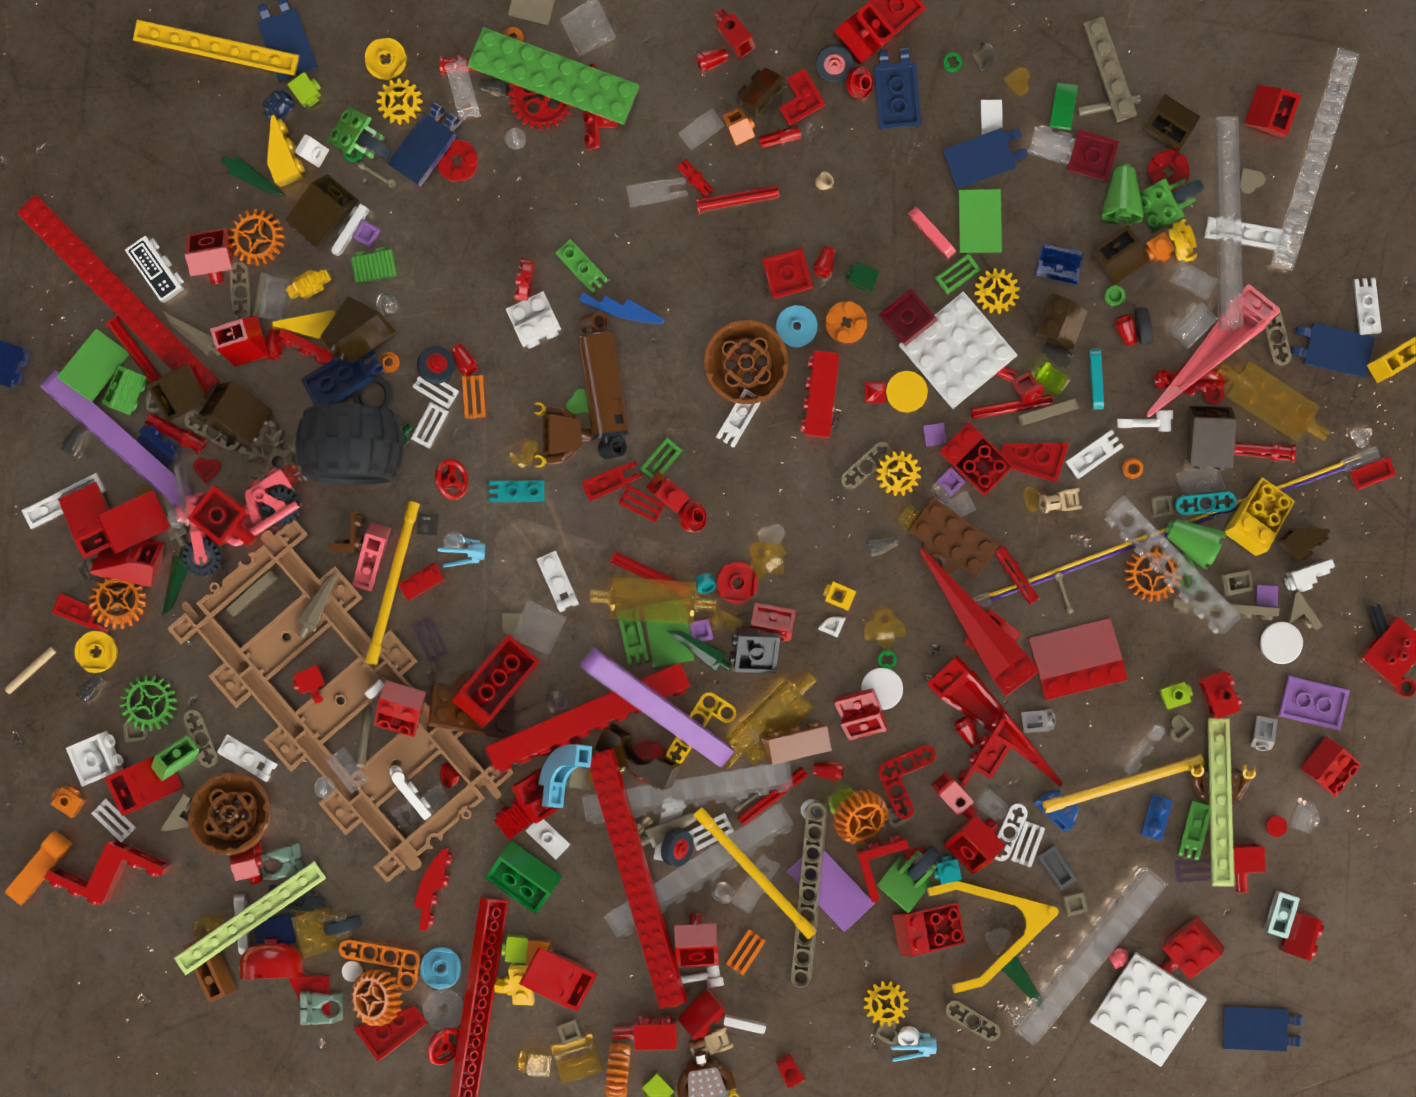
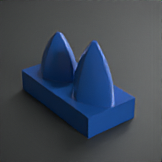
[1034,791,1078,833]
[1141,794,1173,841]

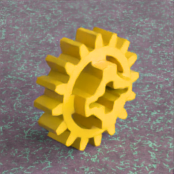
[376,78,423,125]
[974,268,1020,314]
[286,269,331,299]
[875,450,921,496]
[864,981,909,1027]

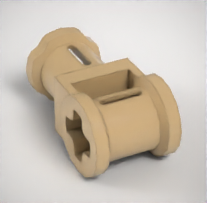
[1039,488,1083,514]
[688,1026,733,1059]

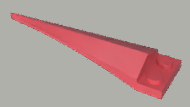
[1147,284,1280,417]

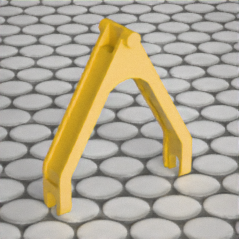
[927,881,1059,993]

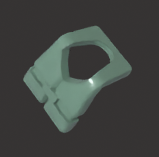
[260,842,304,881]
[300,991,343,1025]

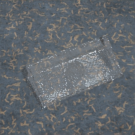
[326,747,370,794]

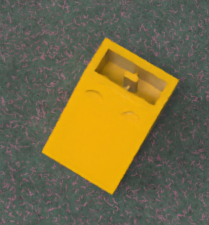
[267,115,305,188]
[1224,477,1295,556]

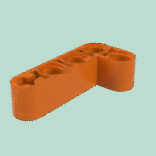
[4,830,73,906]
[339,937,421,990]

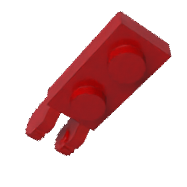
[275,329,333,365]
[581,461,643,502]
[52,593,109,633]

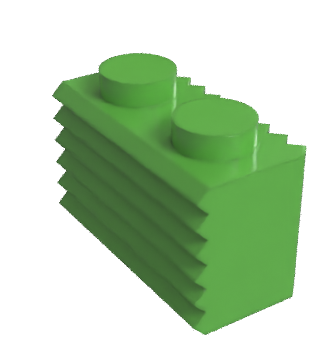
[350,247,398,284]
[102,365,147,415]
[151,735,199,781]

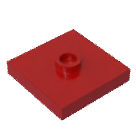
[762,248,813,300]

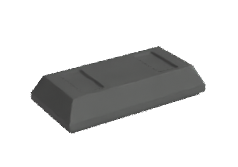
[1037,845,1077,891]

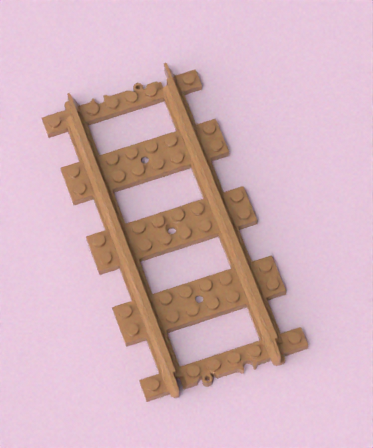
[167,519,515,883]

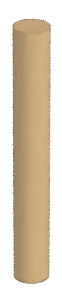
[4,646,56,694]

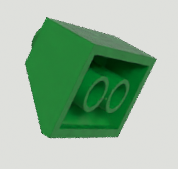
[485,840,562,914]

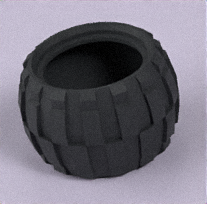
[295,404,404,485]

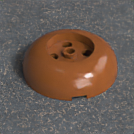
[704,320,788,404]
[188,773,271,855]

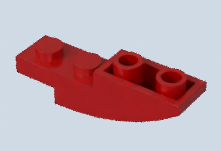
[414,847,453,931]

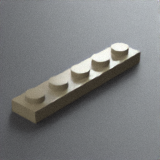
[1083,16,1137,122]
[1171,599,1280,620]

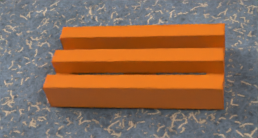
[462,375,486,419]
[726,929,766,975]

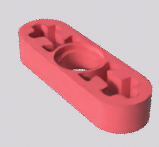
[907,206,956,258]

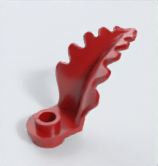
[1154,362,1226,395]

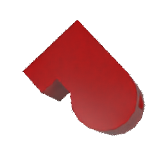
[775,1054,806,1089]

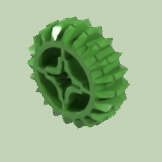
[120,675,177,731]

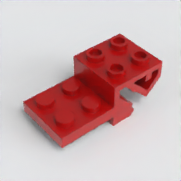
[832,0,926,64]

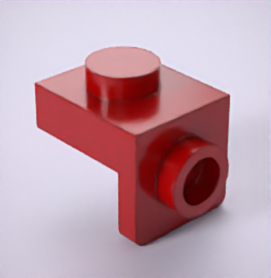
[1012,371,1043,404]

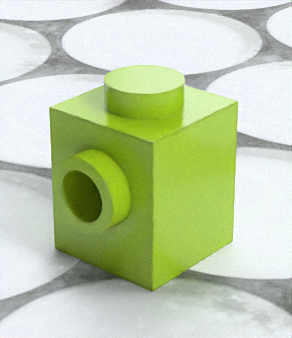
[287,72,321,107]
[1159,681,1193,710]
[502,934,529,965]
[642,1070,675,1097]

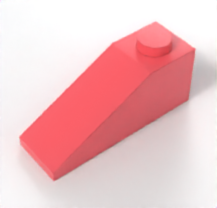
[352,522,392,592]

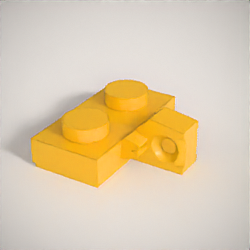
[494,965,535,1005]

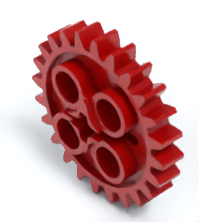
[508,84,574,131]

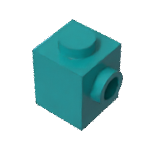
[933,855,962,885]

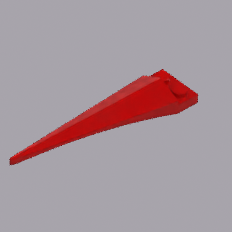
[920,548,1040,697]
[927,656,1063,786]

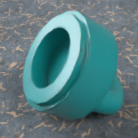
[694,573,716,594]

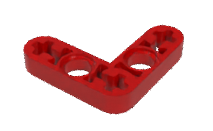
[878,745,936,820]

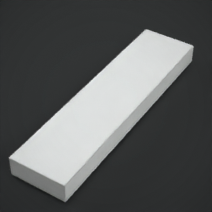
[1204,216,1291,252]
[21,473,107,529]

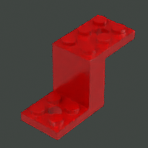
[44,839,172,906]

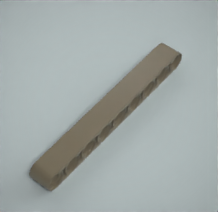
[791,800,828,988]

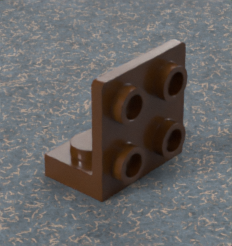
[329,510,363,553]

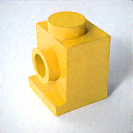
[823,582,856,610]

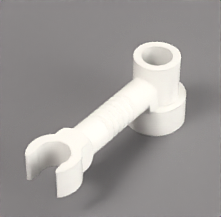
[1117,410,1173,432]
[681,966,724,988]

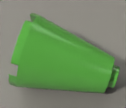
[1101,164,1144,225]
[1165,519,1226,569]

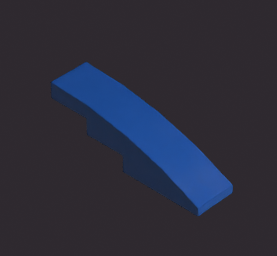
[579,293,665,325]

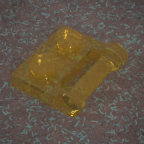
[552,1036,603,1085]

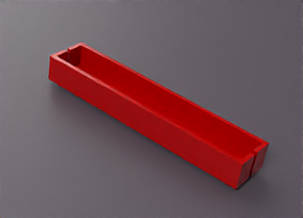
[484,663,690,773]

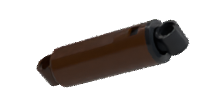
[578,311,629,459]

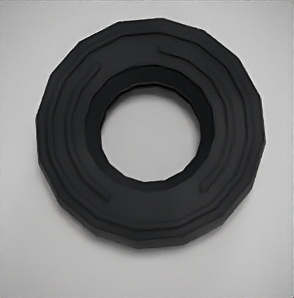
[1135,307,1153,345]

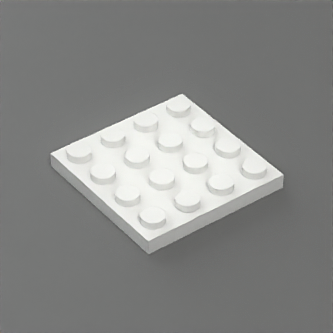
[899,291,1017,409]
[1090,952,1207,1067]

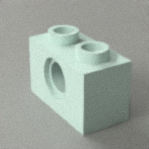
[1264,890,1300,939]

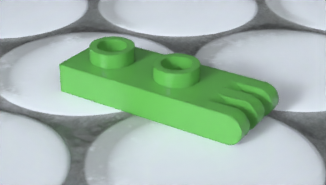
[555,239,609,295]
[617,607,650,667]
[1178,800,1210,861]

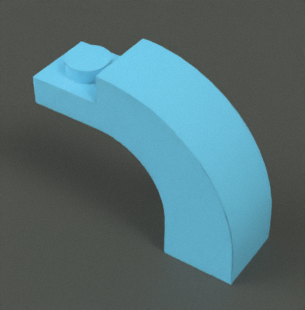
[538,744,592,808]

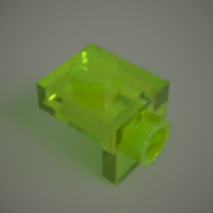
[1035,362,1070,397]
[828,787,856,814]

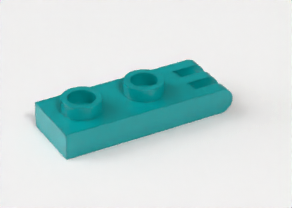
[488,480,545,502]

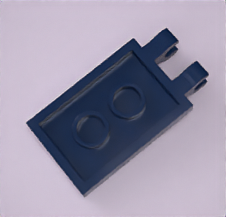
[257,0,319,83]
[874,48,921,129]
[387,102,461,187]
[943,128,1028,189]
[1291,323,1375,378]
[301,349,385,406]
[1222,1006,1303,1052]

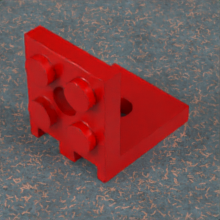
[856,834,909,903]

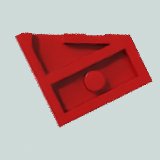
[289,975,330,1017]

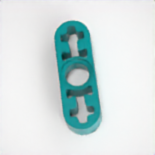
[1089,348,1104,409]
[1174,491,1237,515]

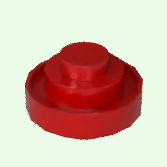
[846,67,873,98]
[679,501,707,533]

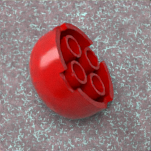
[240,939,303,979]

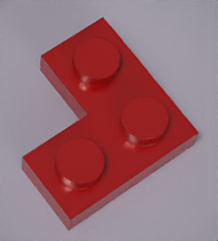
[779,68,826,127]

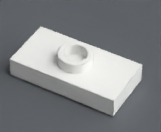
[295,134,329,168]
[526,819,570,859]

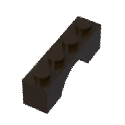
[595,724,682,791]

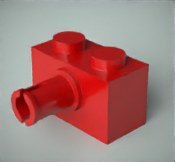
[230,841,263,885]

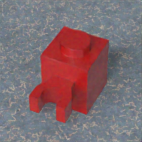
[291,664,326,704]

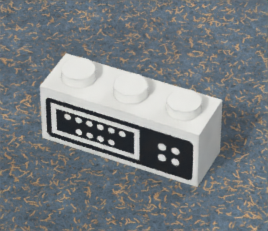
[125,236,185,303]

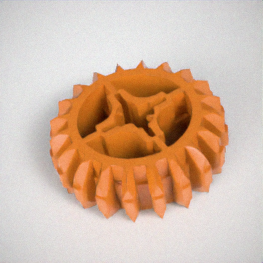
[229,209,285,266]
[1124,545,1181,602]
[89,577,146,629]
[833,790,889,845]
[350,969,403,1026]
[605,1042,631,1097]

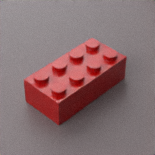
[800,350,840,439]
[451,634,540,727]

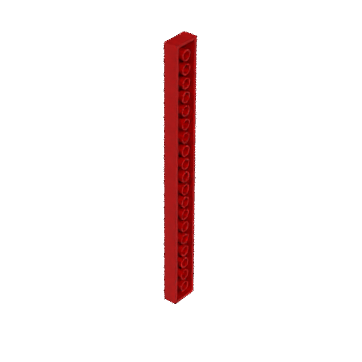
[17,195,220,395]
[589,747,688,1009]
[449,897,508,1097]

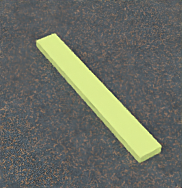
[1207,718,1234,886]
[174,861,326,975]

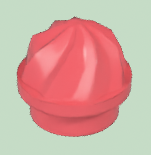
[1107,948,1129,969]

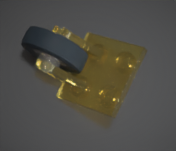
[291,907,362,959]

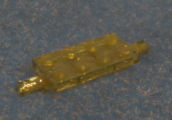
[1217,361,1331,442]
[590,577,716,625]
[724,672,817,770]

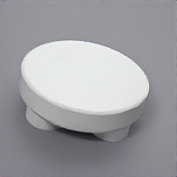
[1260,622,1303,664]
[861,668,903,710]

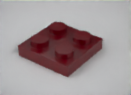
[1066,129,1119,182]
[879,288,938,346]

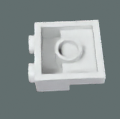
[506,291,562,349]
[1284,559,1335,592]
[66,731,123,786]

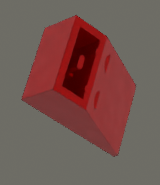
[938,422,1014,496]
[58,482,110,559]
[90,539,164,587]
[105,754,183,816]
[893,902,966,957]
[519,947,597,1011]

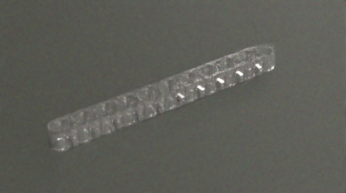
[1271,47,1360,271]

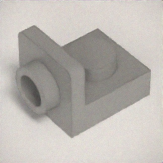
[1021,708,1056,733]
[1250,716,1278,751]

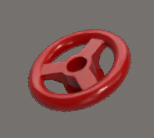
[435,459,468,500]
[427,1027,459,1065]

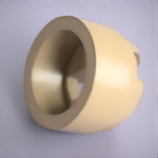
[815,172,834,190]

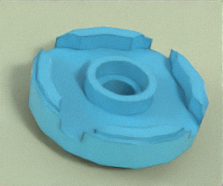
[776,305,818,347]
[420,947,462,990]

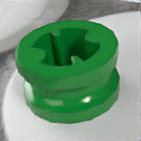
[943,52,962,72]
[343,148,363,163]
[878,650,897,669]

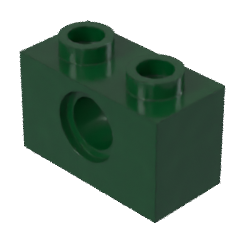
[846,262,880,294]

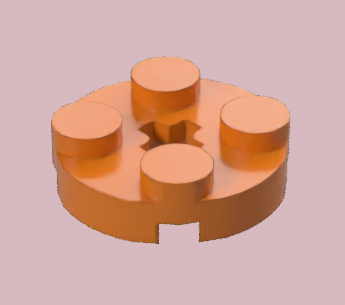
[826,301,867,343]

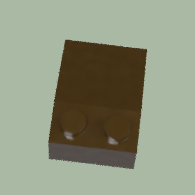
[737,67,784,118]

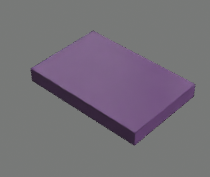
[1278,675,1350,731]

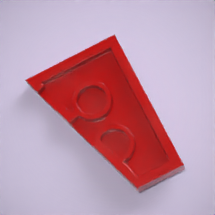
[1000,442,1069,483]

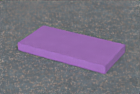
[787,847,875,932]

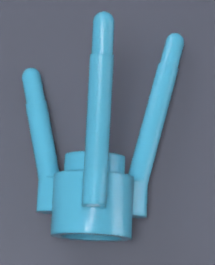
[437,534,485,568]
[891,1028,937,1062]

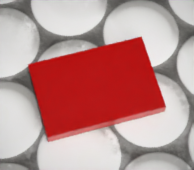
[97,490,171,554]

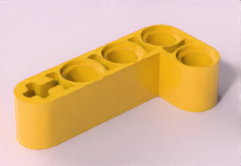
[666,692,736,764]

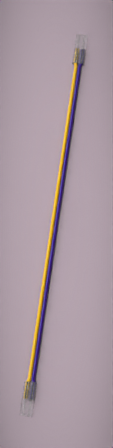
[971,446,1381,608]

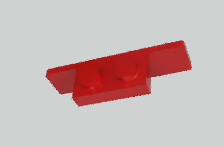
[583,64,617,150]
[957,713,1013,789]

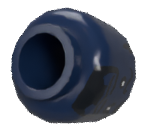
[263,90,294,121]

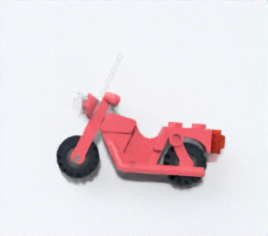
[167,462,302,577]

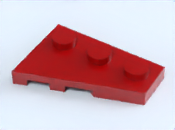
[353,1006,429,1062]

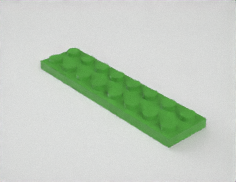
[468,27,639,125]

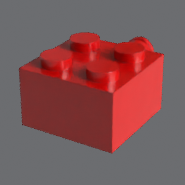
[187,485,257,547]
[1197,669,1242,719]
[1159,915,1225,980]
[613,1015,677,1051]

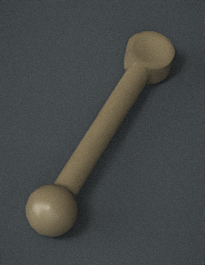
[357,161,396,188]
[1054,572,1074,614]
[734,784,771,812]

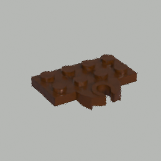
[908,496,1000,578]
[428,670,514,739]

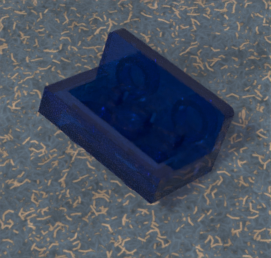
[1036,244,1084,284]
[136,425,180,468]

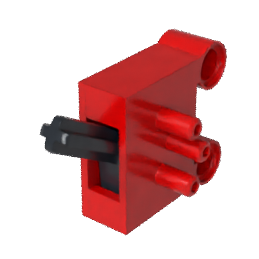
[1359,604,1416,697]

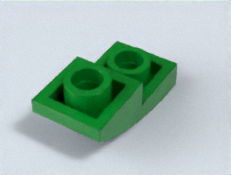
[1050,83,1078,130]

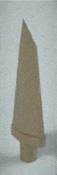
[163,311,222,357]
[156,490,189,548]
[297,573,338,638]
[640,811,697,848]

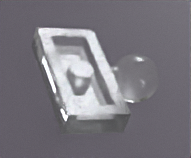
[935,484,977,517]

